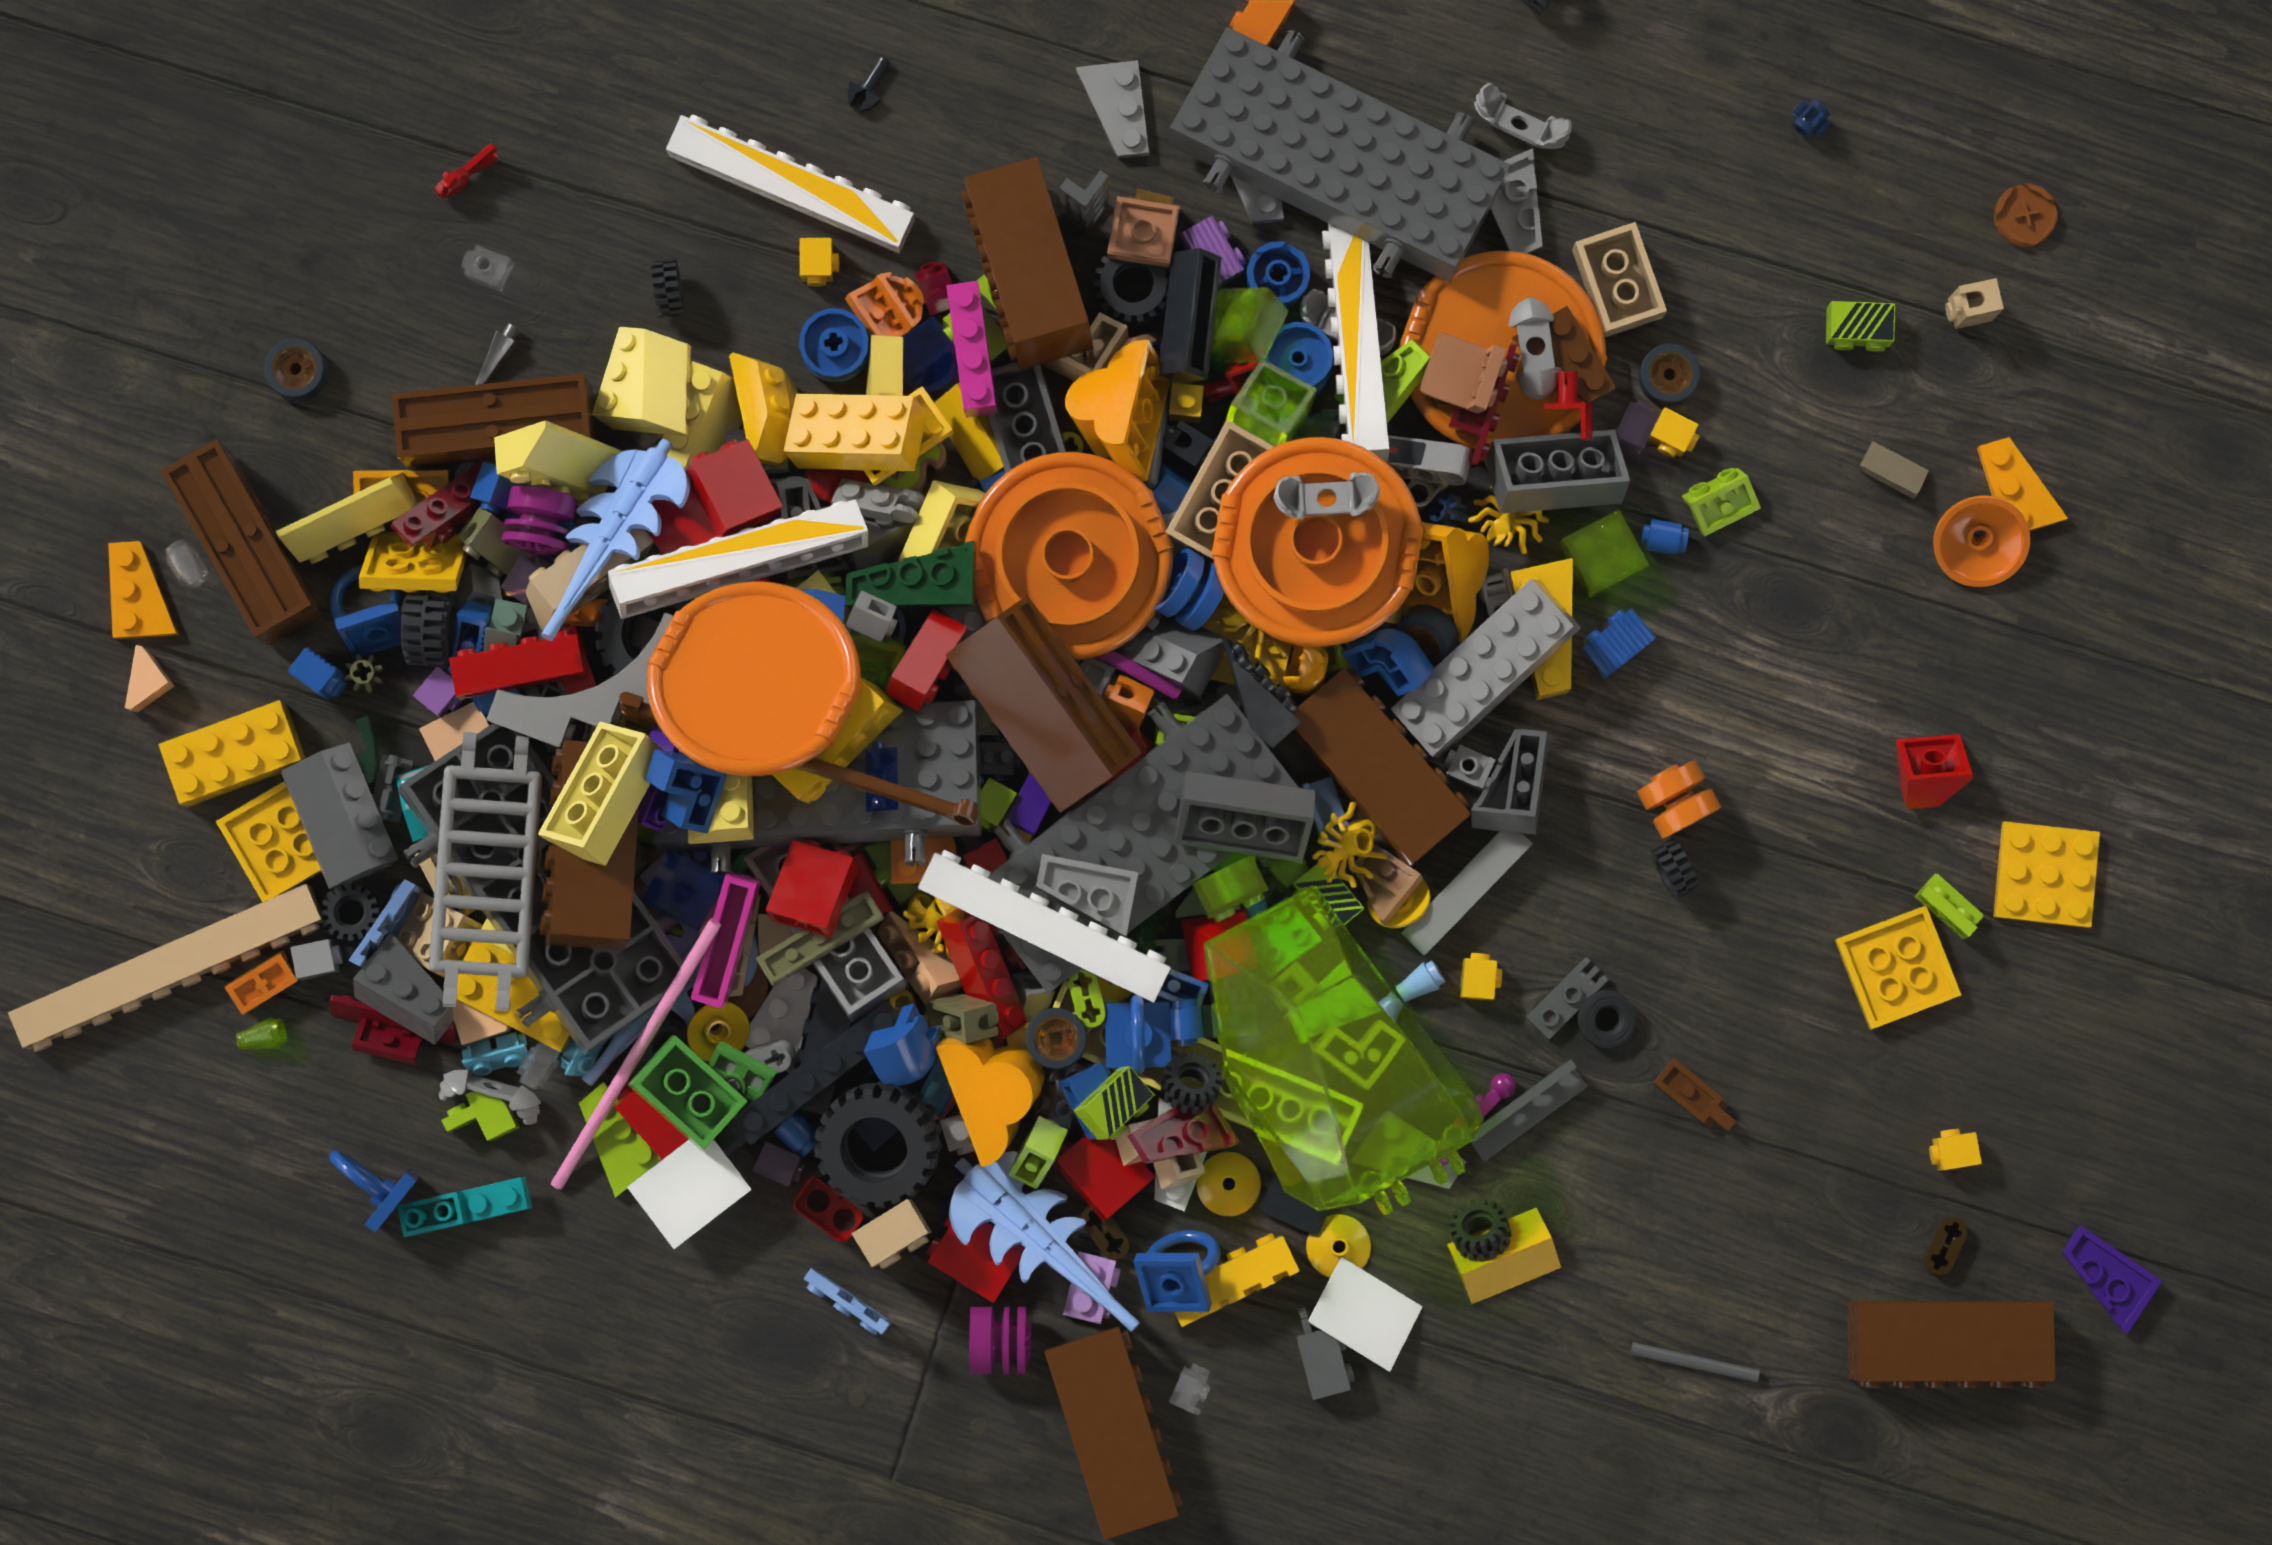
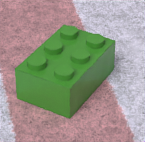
[628,1036,747,1150]

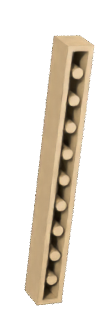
[8,884,324,1052]

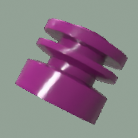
[501,486,578,556]
[969,1307,1031,1375]

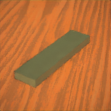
[756,891,885,987]

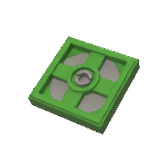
[708,1041,777,1114]

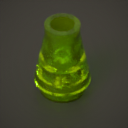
[236,1017,287,1051]

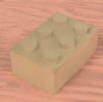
[1572,222,1667,337]
[851,1199,932,1269]

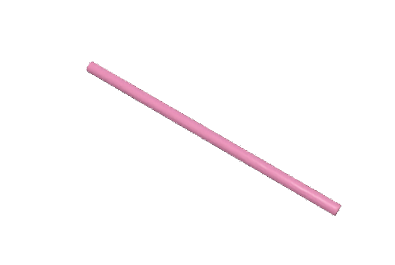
[551,919,721,1190]

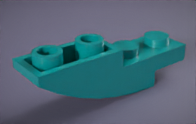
[397,1177,532,1237]

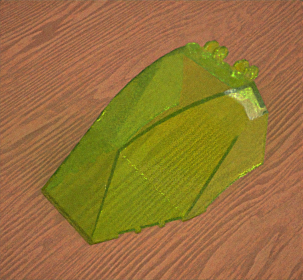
[1203,885,1484,1216]

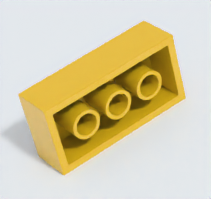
[783,394,927,471]
[158,700,306,807]
[456,942,572,1053]

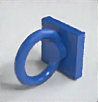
[329,564,404,659]
[1105,995,1171,1073]
[329,1150,419,1232]
[1134,1230,1221,1312]

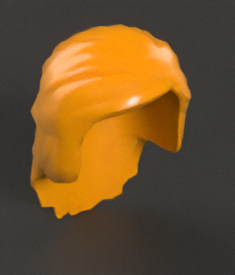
[1283,644,1328,696]

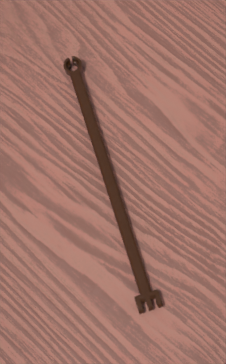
[619,692,979,827]

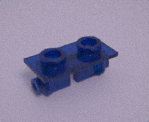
[865,742,899,812]

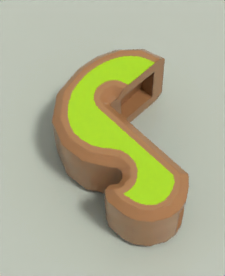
[877,442,947,492]

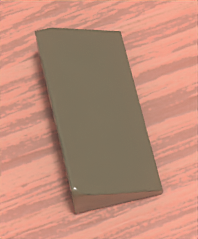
[1858,441,1929,499]

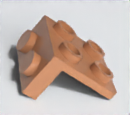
[1420,333,1508,414]

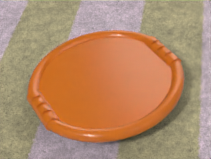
[1398,251,1608,452]
[1211,437,1424,647]
[965,452,1175,660]
[647,582,861,776]

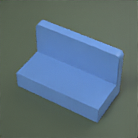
[1301,777,1348,848]

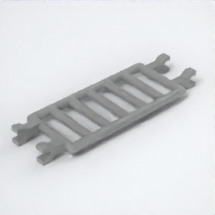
[429,732,542,1011]

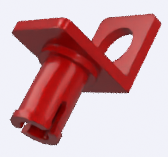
[1204,349,1264,408]
[1543,371,1593,440]

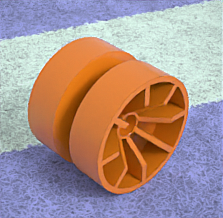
[1636,759,1722,840]

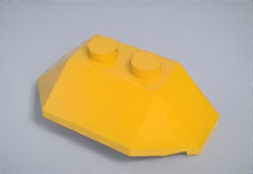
[729,352,798,467]

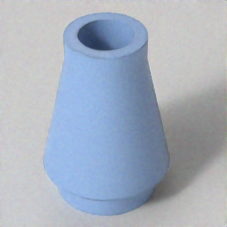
[1395,960,1445,1003]

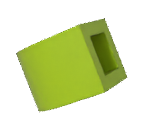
[441,1091,520,1141]

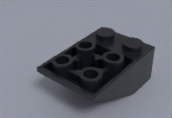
[1221,636,1301,748]

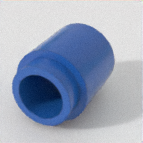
[1640,519,1689,555]
[1169,998,1204,1046]
[774,1111,818,1158]

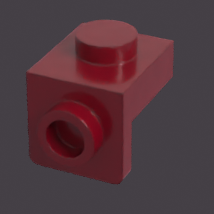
[914,262,952,316]

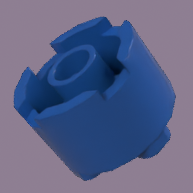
[1246,241,1310,311]

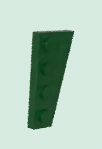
[845,540,976,608]

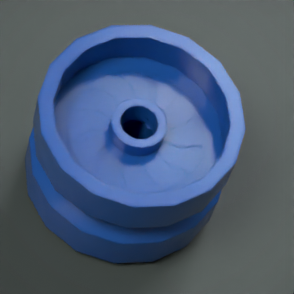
[799,308,870,385]
[1263,322,1333,402]
[1154,548,1224,631]

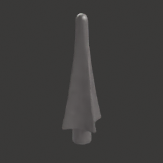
[475,323,519,385]

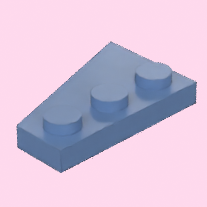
[349,879,424,967]
[804,1268,893,1335]

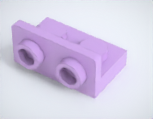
[1063,1252,1121,1324]

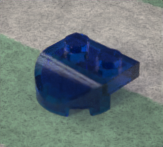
[903,316,957,392]

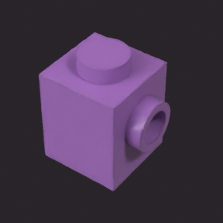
[413,667,464,718]

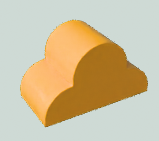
[1065,340,1171,482]
[1402,522,1489,642]
[936,1037,1045,1167]

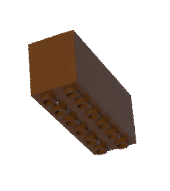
[961,156,1094,370]
[391,373,598,470]
[160,439,324,646]
[945,595,1142,812]
[1290,668,1471,867]
[540,740,639,950]
[1848,1301,2055,1388]
[1044,1326,1183,1540]

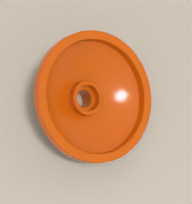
[1933,496,2030,587]

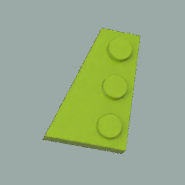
[579,1082,662,1198]

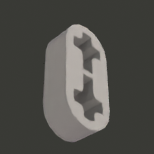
[745,1039,796,1074]

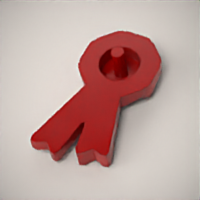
[434,143,499,199]

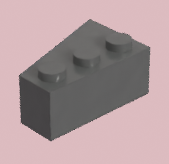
[1471,729,1548,835]

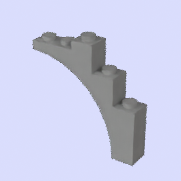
[486,613,674,748]

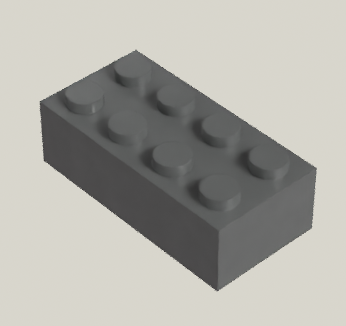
[1485,430,1630,514]

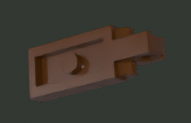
[1652,1058,1736,1132]

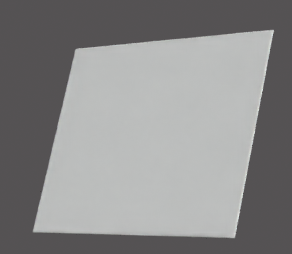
[627,1139,752,1249]
[1308,1257,1422,1372]

